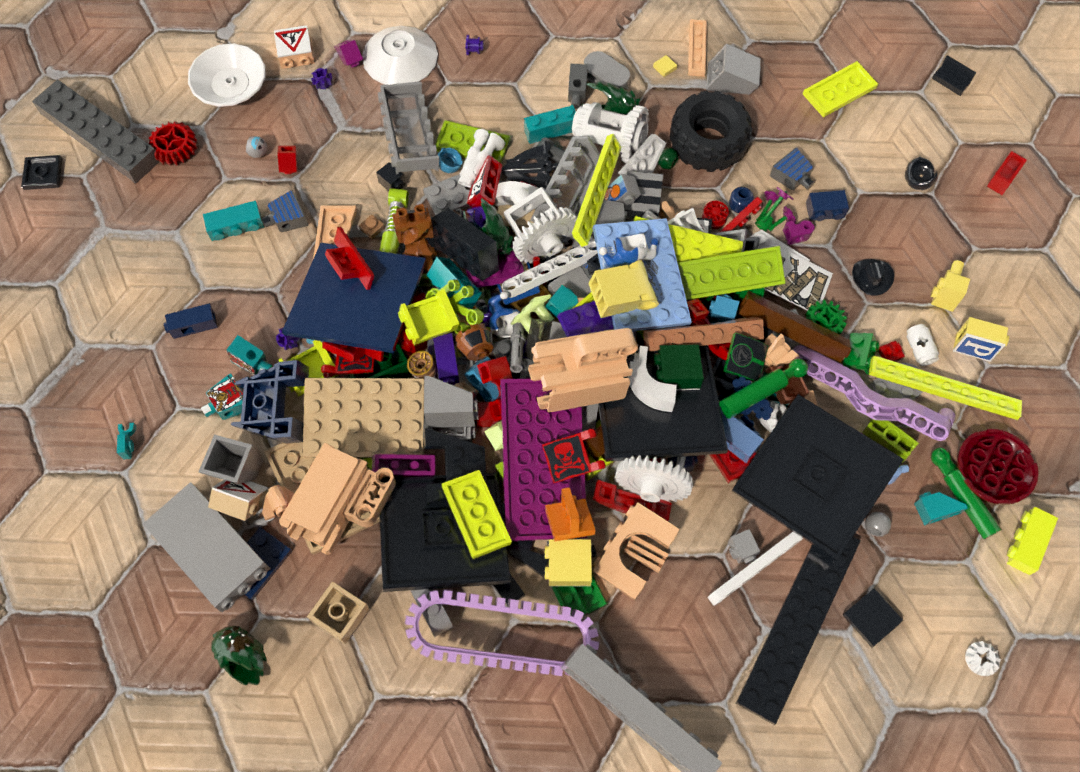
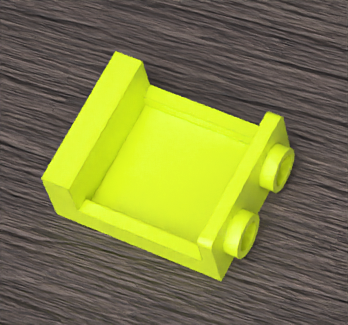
[398,289,459,345]
[279,340,339,397]

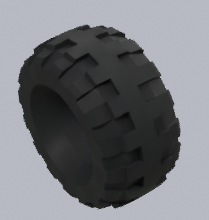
[670,90,752,172]

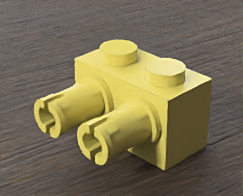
[930,260,970,312]

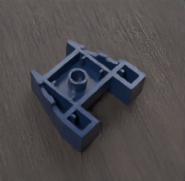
[231,360,309,444]

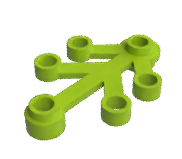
[426,279,484,334]

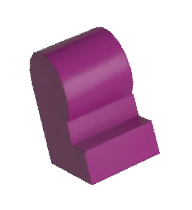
[783,220,814,245]

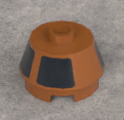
[455,323,493,361]

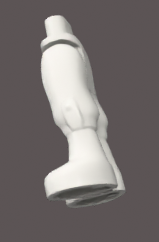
[458,129,505,188]

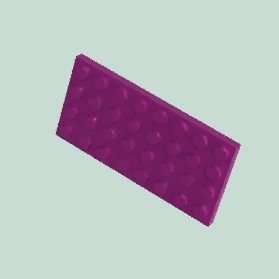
[500,379,588,541]

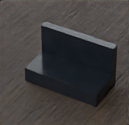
[932,55,976,96]

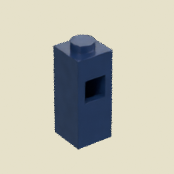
[164,303,218,339]

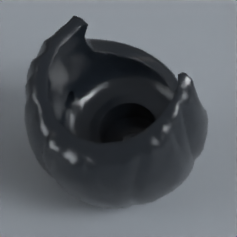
[905,157,938,190]

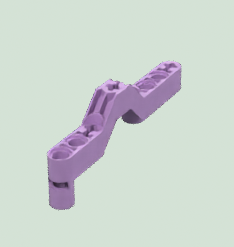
[792,345,956,441]

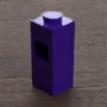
[433,333,460,385]

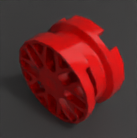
[702,201,729,229]

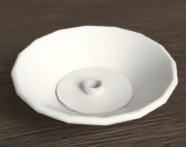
[362,26,438,85]
[188,43,265,107]

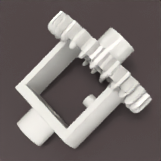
[504,187,577,263]
[615,455,693,502]

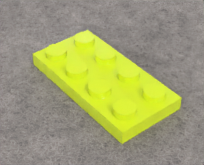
[803,61,878,118]
[442,470,512,559]

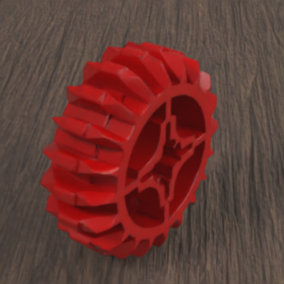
[148,121,197,166]

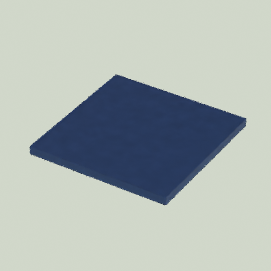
[282,243,427,353]

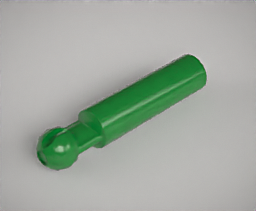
[719,358,808,419]
[931,447,1002,539]

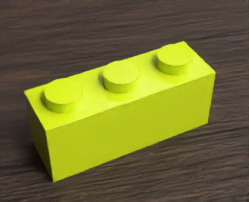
[1006,507,1058,575]

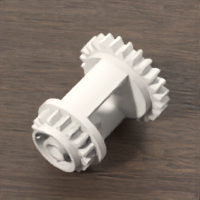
[572,102,649,163]

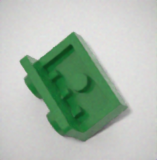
[843,333,879,375]

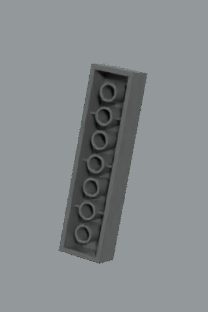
[32,79,160,183]

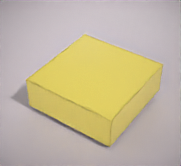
[653,55,677,77]

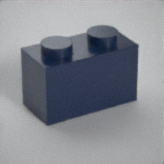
[806,190,849,221]

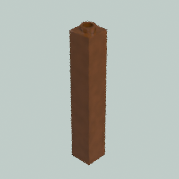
[739,291,851,363]

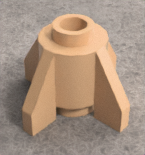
[764,334,799,367]
[262,485,295,521]

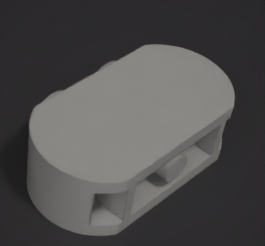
[584,51,630,90]
[410,589,453,637]

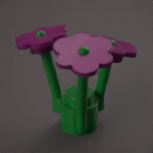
[755,187,796,232]

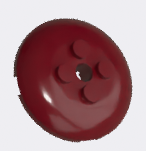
[957,429,1039,505]

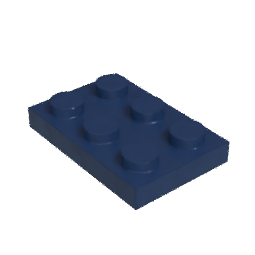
[244,527,292,601]

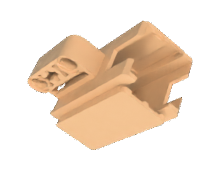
[528,328,638,412]
[279,442,396,555]

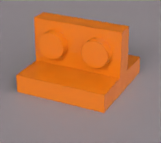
[545,487,595,542]

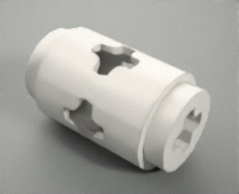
[906,324,939,366]

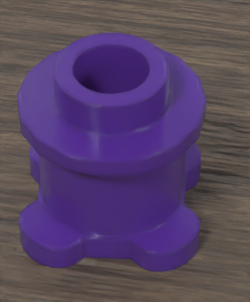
[465,35,484,55]

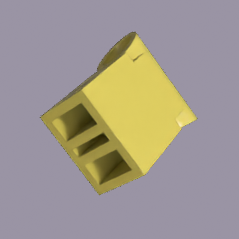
[588,260,659,318]

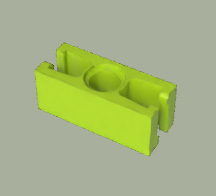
[862,419,919,463]

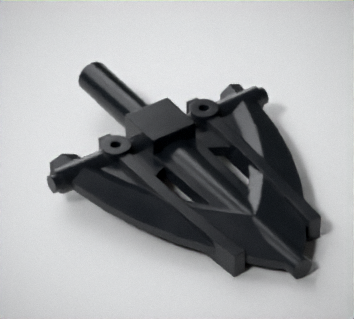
[501,141,559,190]

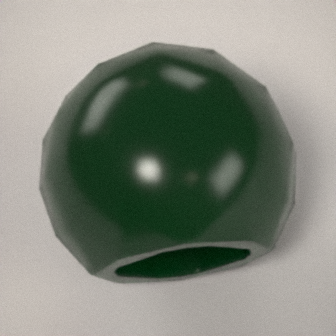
[658,148,679,170]

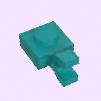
[117,422,136,460]

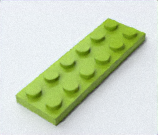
[678,246,786,300]

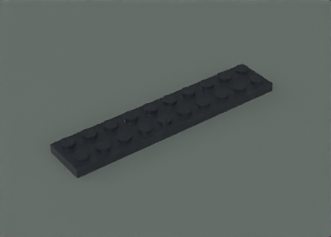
[735,537,861,725]

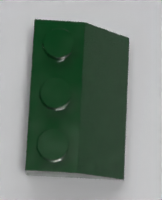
[349,342,412,379]

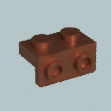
[765,363,809,404]

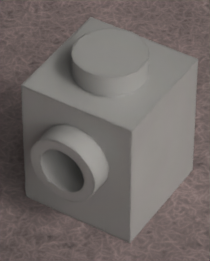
[728,529,760,564]

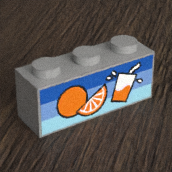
[604,174,641,209]

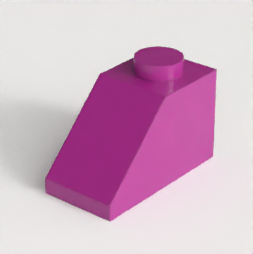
[334,40,363,67]

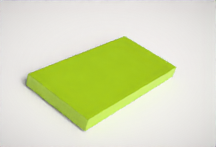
[435,120,510,163]

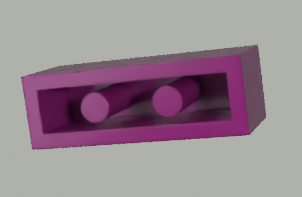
[372,454,435,477]

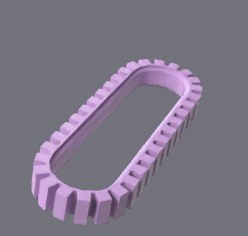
[405,590,599,676]

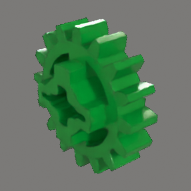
[805,300,847,335]

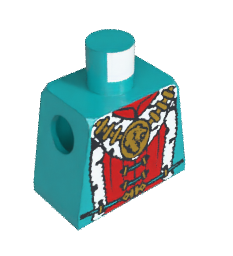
[227,335,273,375]
[201,373,243,420]

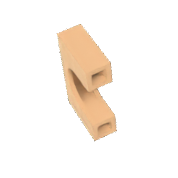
[592,503,680,600]

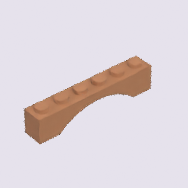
[643,317,764,351]

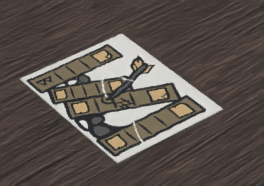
[764,247,833,315]

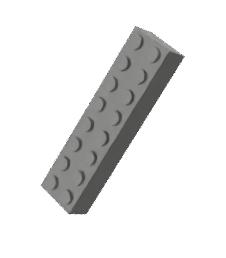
[560,644,722,772]

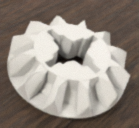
[965,641,1001,676]

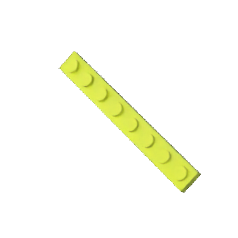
[572,134,622,247]
[869,356,1022,420]

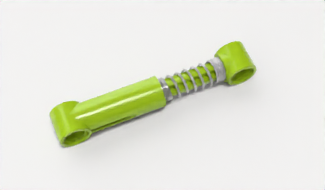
[379,188,409,254]

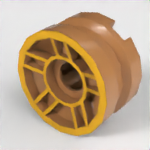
[407,351,437,379]

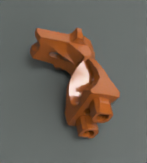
[392,204,437,274]

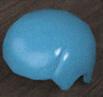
[437,148,463,174]

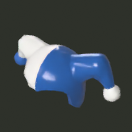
[599,233,659,268]
[488,291,520,343]

